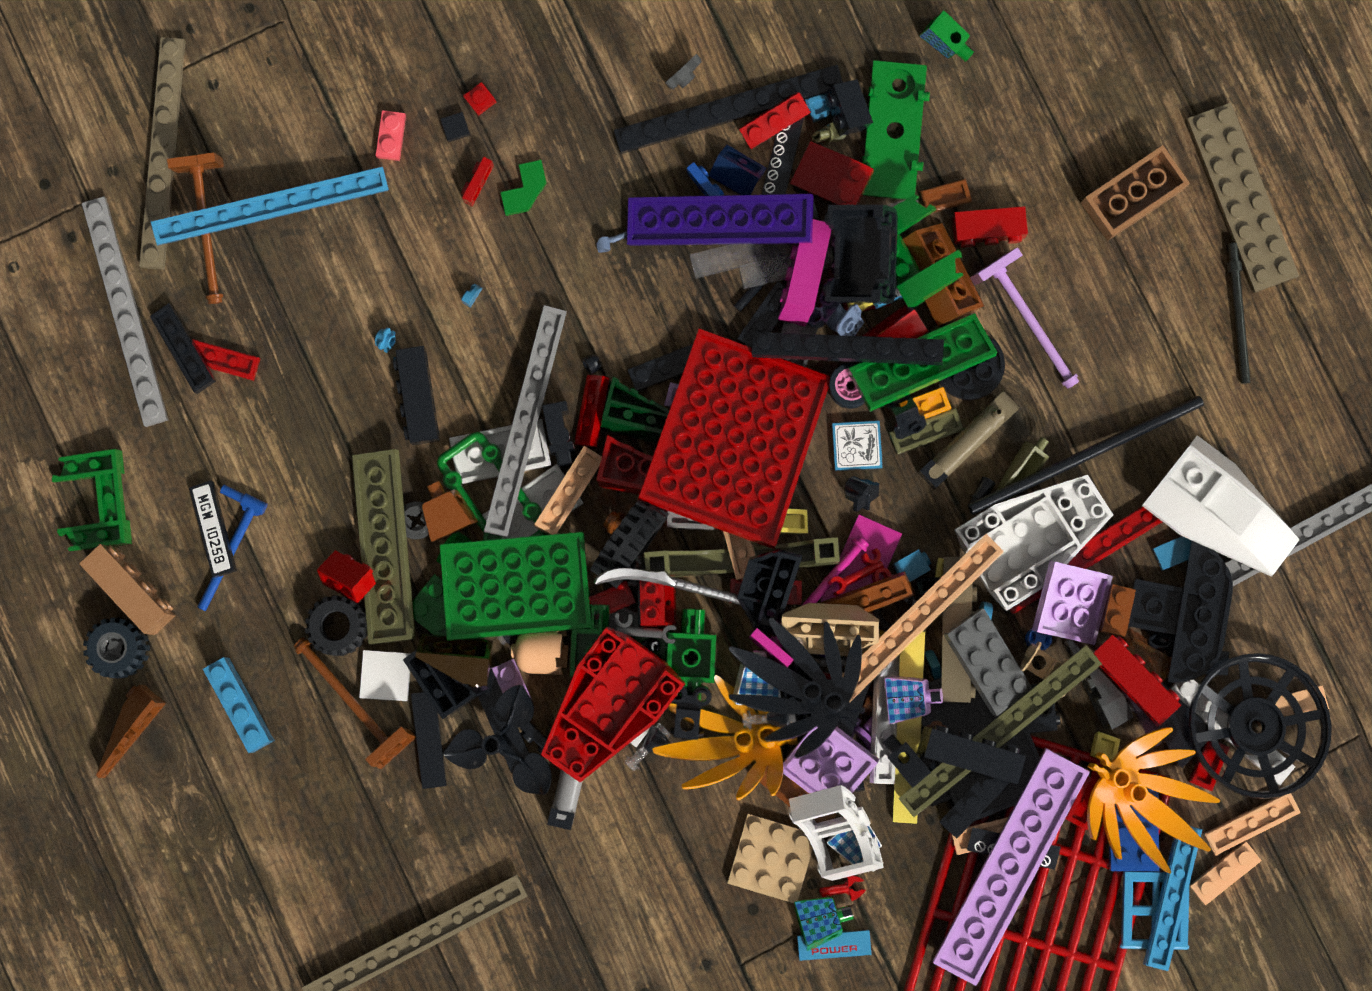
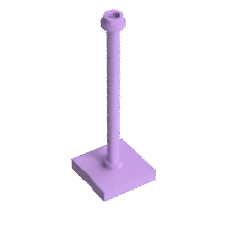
[970,247,1079,389]

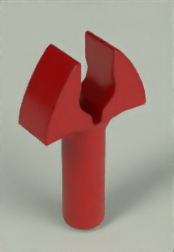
[819,875,866,901]

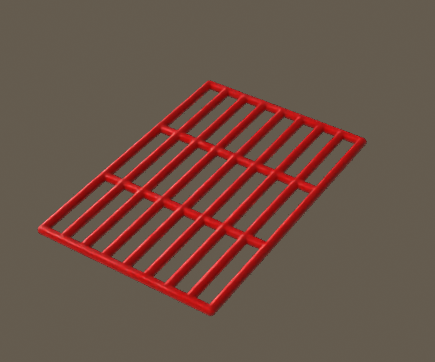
[904,736,1172,991]

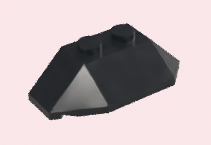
[737,549,802,634]

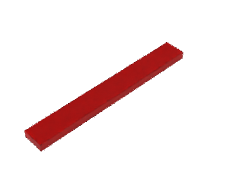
[1009,506,1162,615]

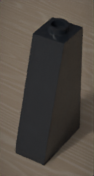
[1145,683,1208,768]

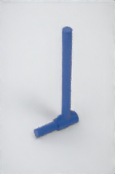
[197,485,268,611]

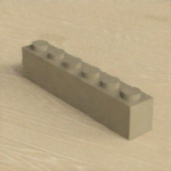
[941,557,977,703]

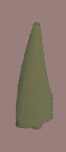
[988,437,1049,509]

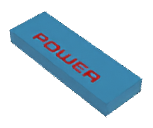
[797,930,872,961]

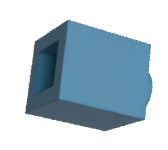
[892,549,931,582]

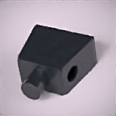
[882,734,931,788]

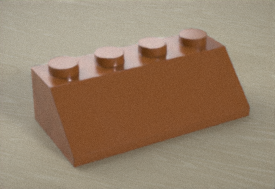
[903,223,984,327]

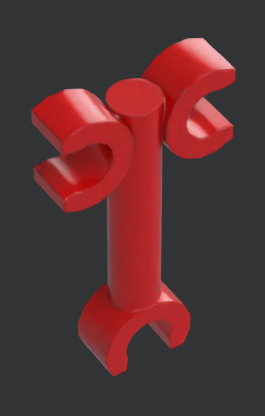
[827,548,891,596]

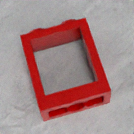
[640,580,677,627]

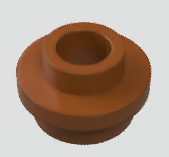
[604,511,624,534]

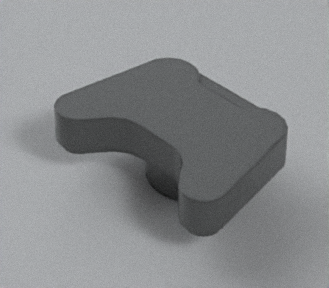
[665,54,702,90]

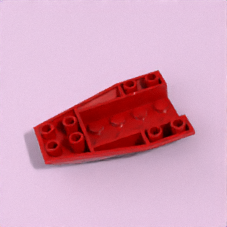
[541,627,685,782]

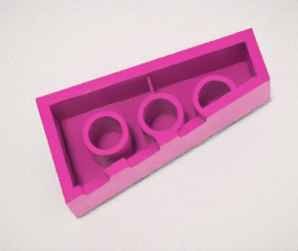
[778,219,831,327]

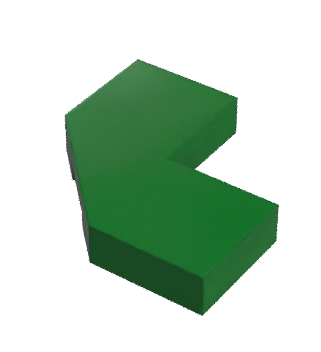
[501,160,547,216]

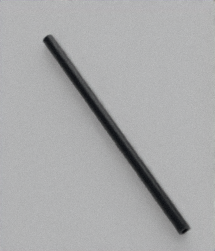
[967,396,1204,515]

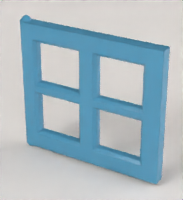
[1120,871,1189,950]

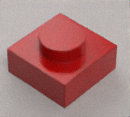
[463,82,496,116]

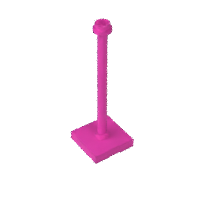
[749,536,869,667]

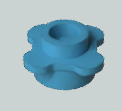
[375,327,396,353]

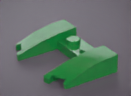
[894,195,963,307]
[52,449,132,551]

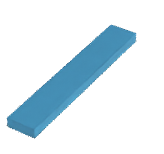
[1143,826,1203,971]

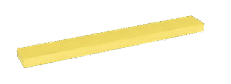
[893,631,925,824]

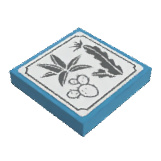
[832,421,883,471]

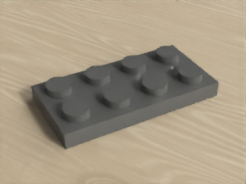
[943,608,1033,716]

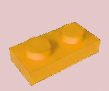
[898,387,951,419]

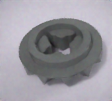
[404,502,429,540]

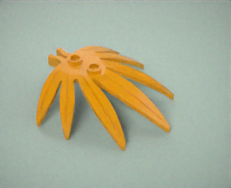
[652,675,798,800]
[1087,727,1220,873]

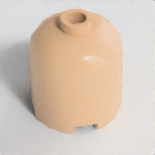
[511,631,568,675]

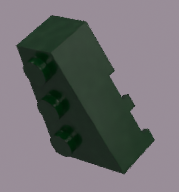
[600,377,669,444]

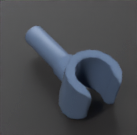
[597,232,627,253]

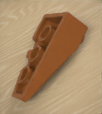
[96,685,166,778]

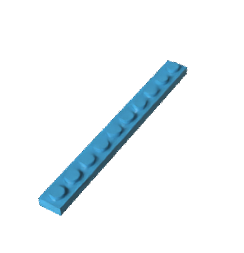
[151,167,389,246]

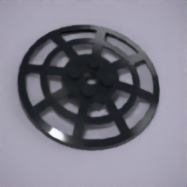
[1189,653,1332,799]

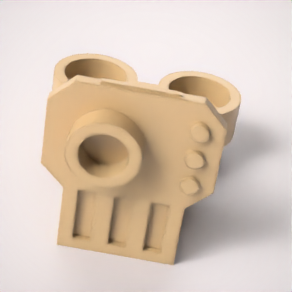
[1020,641,1070,698]

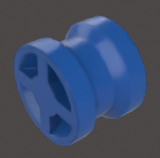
[1025,628,1052,651]

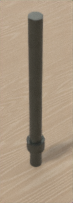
[1227,243,1251,384]

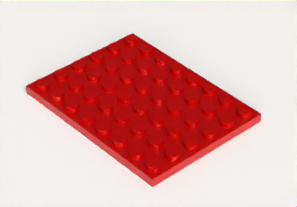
[638,329,830,549]

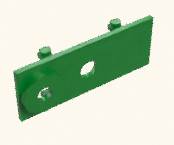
[862,61,930,200]

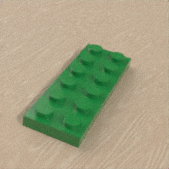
[848,313,997,412]

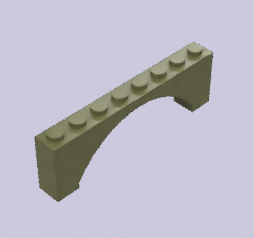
[644,537,840,578]

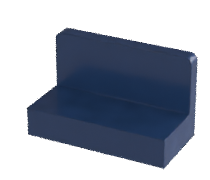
[709,145,767,195]

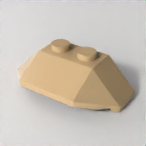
[782,603,879,656]

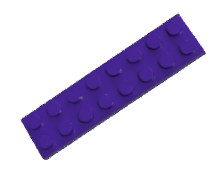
[627,194,813,246]

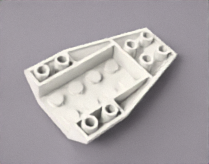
[1142,435,1299,576]
[955,475,1113,611]

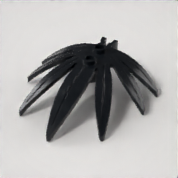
[729,618,865,759]

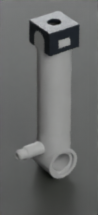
[547,770,583,830]

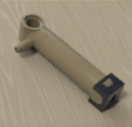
[918,391,1020,490]

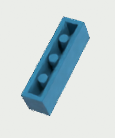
[203,657,275,753]

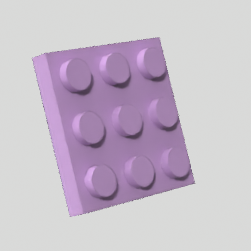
[1032,560,1113,645]
[783,727,879,793]

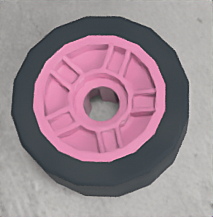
[828,362,865,409]

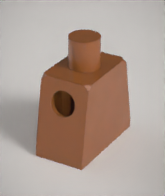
[422,481,478,542]

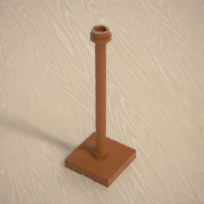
[167,152,224,304]
[293,637,416,769]

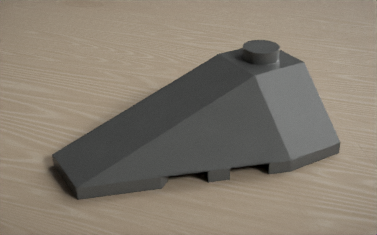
[1063,640,1134,729]

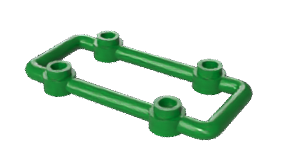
[437,432,547,541]

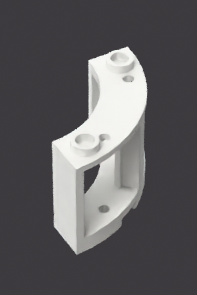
[788,785,884,881]

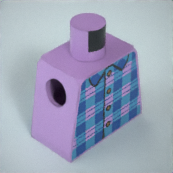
[884,676,943,724]

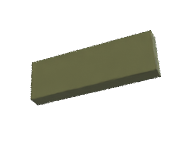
[889,408,964,455]

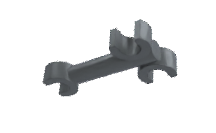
[614,613,676,644]

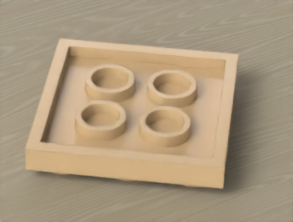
[727,814,813,903]

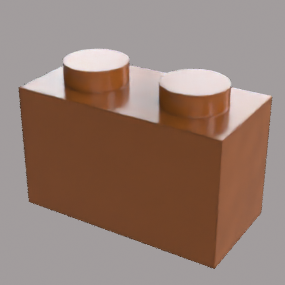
[1099,584,1136,637]

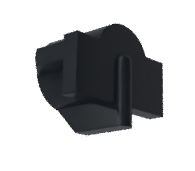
[844,476,880,512]

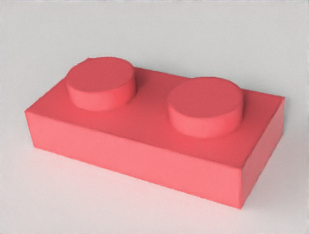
[376,110,406,161]

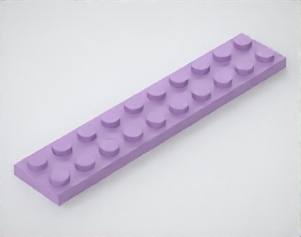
[933,748,1090,986]

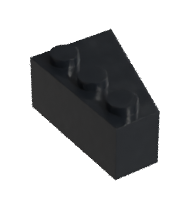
[403,649,489,720]

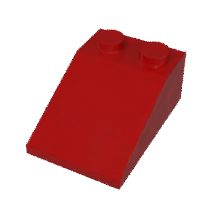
[790,141,874,205]

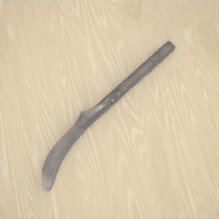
[594,567,740,605]

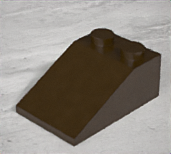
[415,634,493,687]

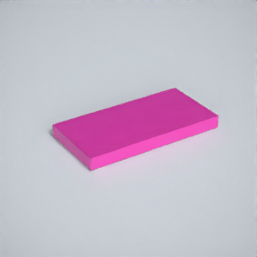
[820,515,902,602]

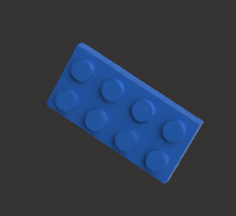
[1109,774,1159,871]

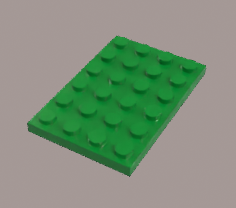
[440,532,592,641]

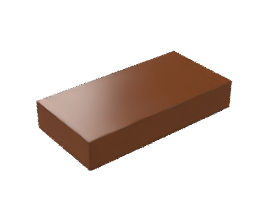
[920,179,972,213]

